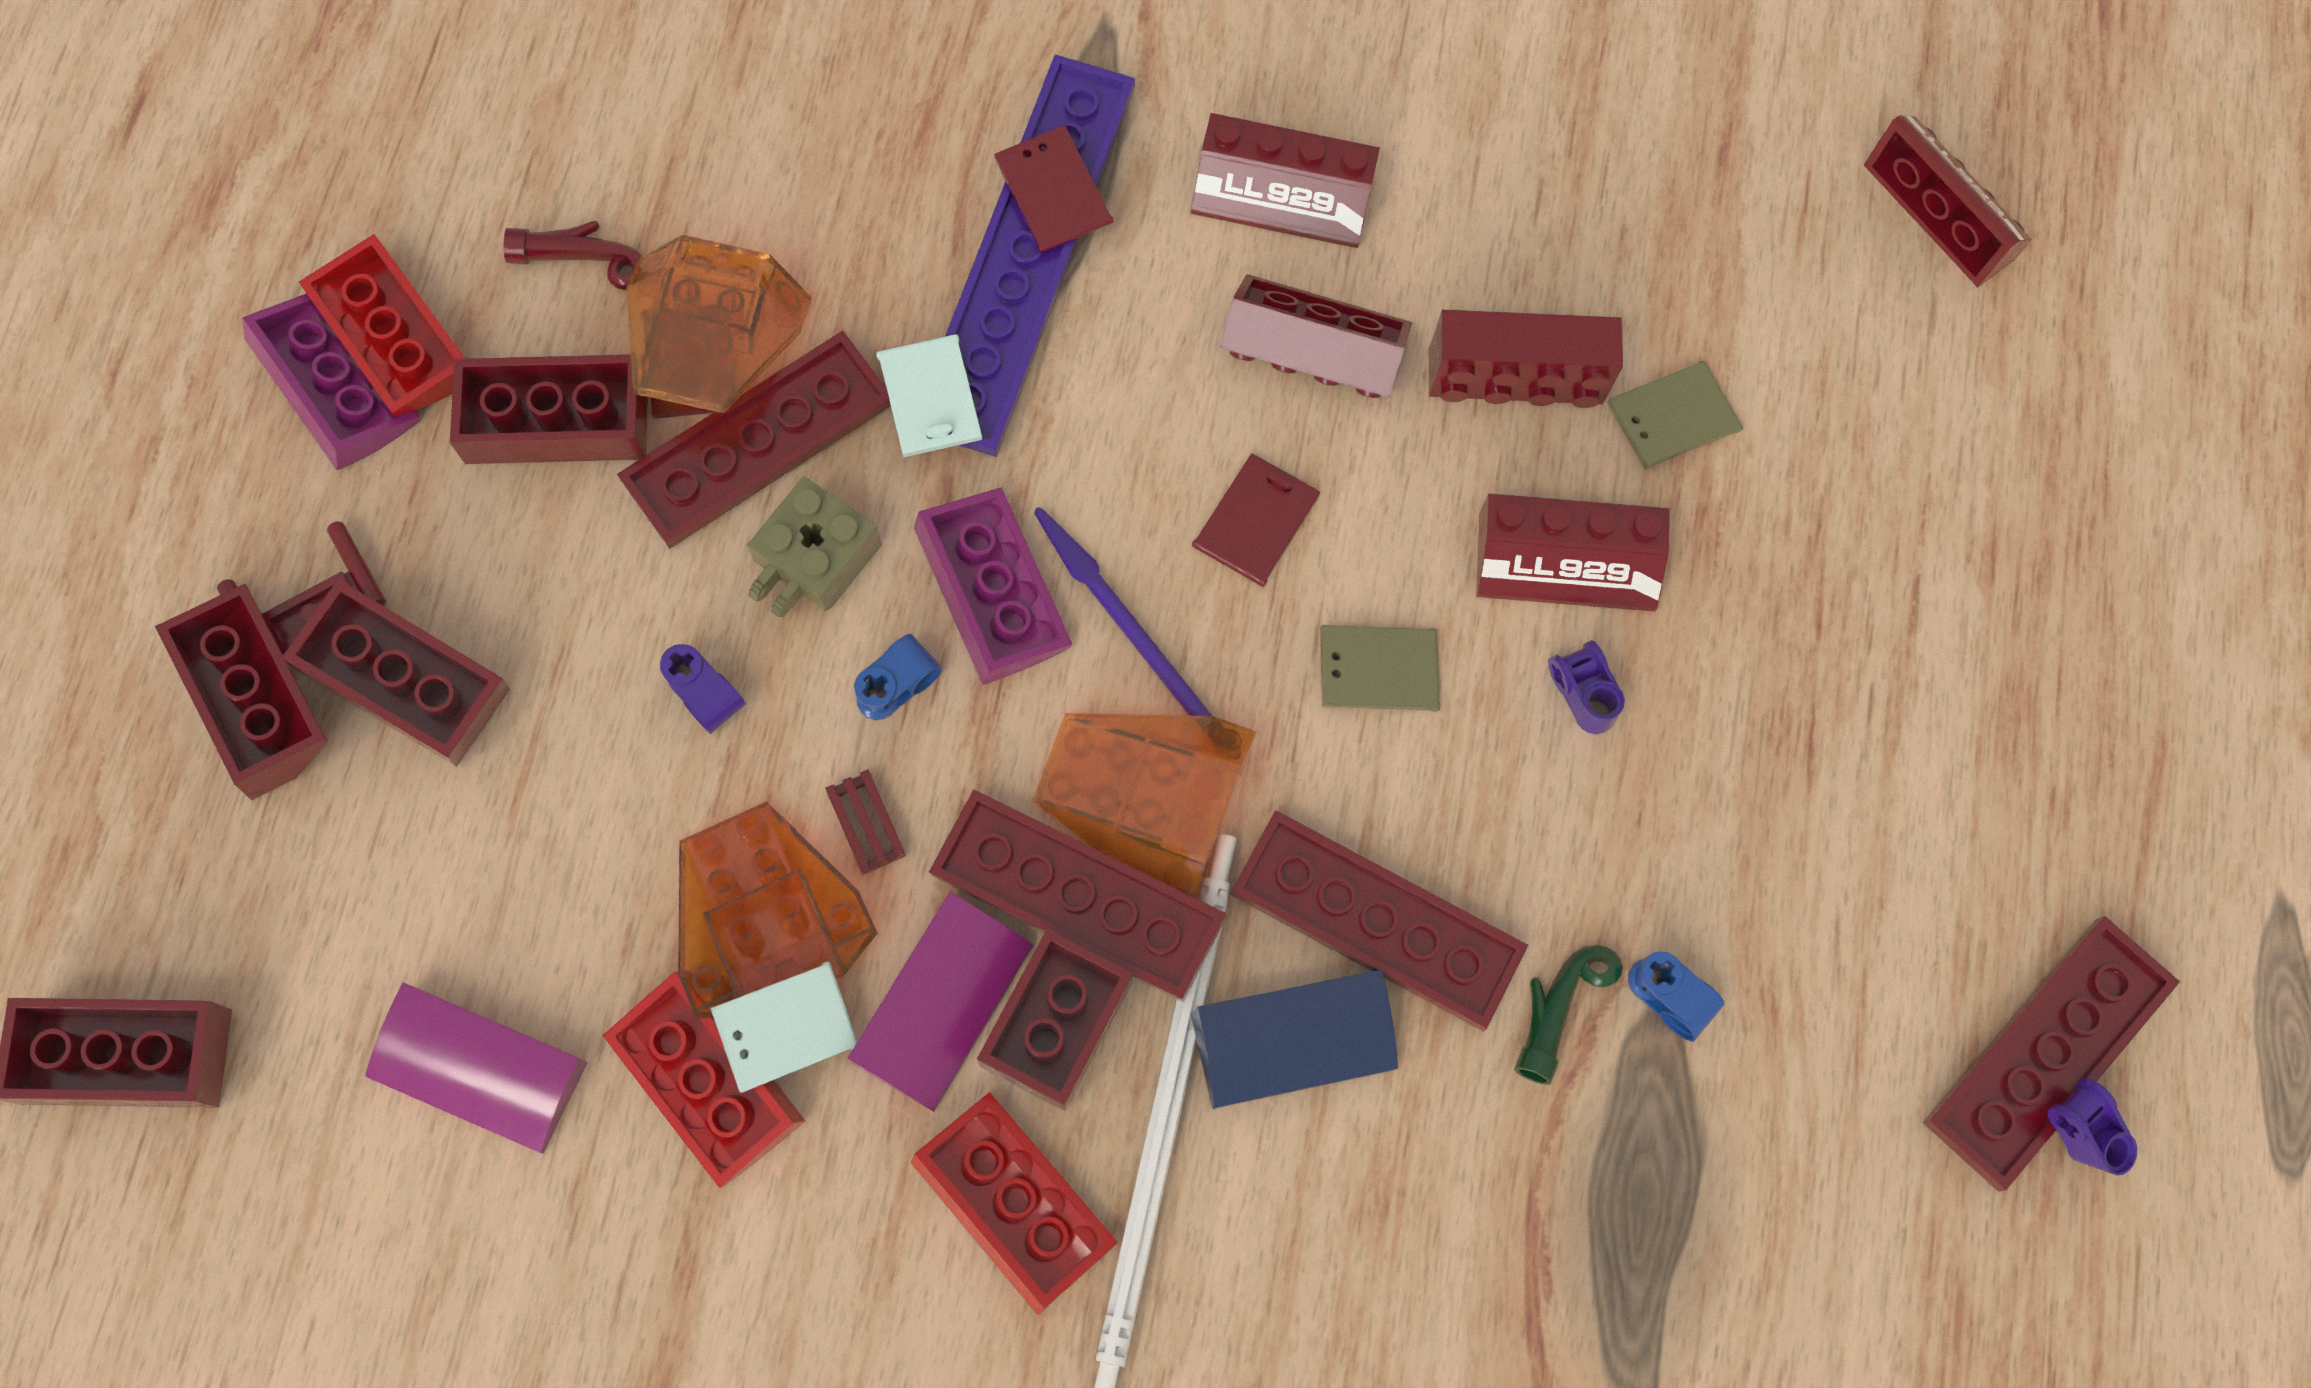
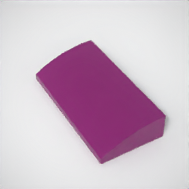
[242,294,419,470]
[913,487,1072,685]
[847,892,1033,1112]
[365,982,587,1154]

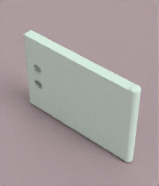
[876,334,982,458]
[710,961,858,1092]

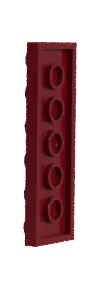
[617,331,891,549]
[929,789,1227,1002]
[1230,810,1528,1031]
[1922,916,2180,1192]

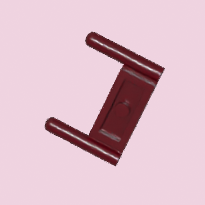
[217,521,386,655]

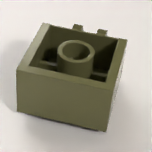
[747,476,882,617]

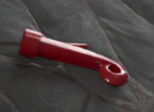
[503,221,648,290]

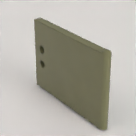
[1607,361,1743,469]
[1320,625,1440,712]

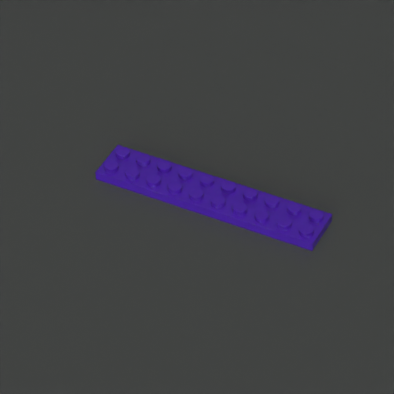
[945,54,1135,457]

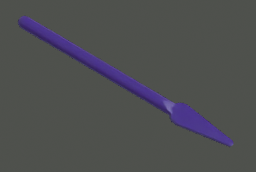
[1034,507,1241,764]

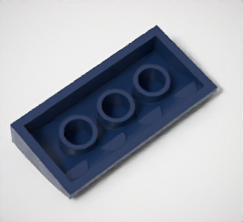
[1191,969,1398,1109]

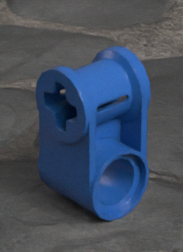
[854,634,943,720]
[1628,951,1725,1042]

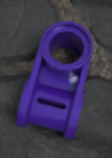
[1548,640,1625,734]
[660,644,746,734]
[2047,1078,2138,1176]

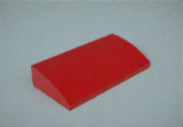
[299,234,465,417]
[602,971,805,1188]
[911,1092,1118,1315]

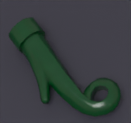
[1514,945,1623,1085]

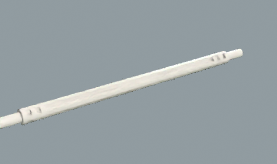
[1094,834,1237,1388]

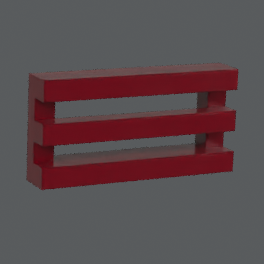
[825,769,906,875]

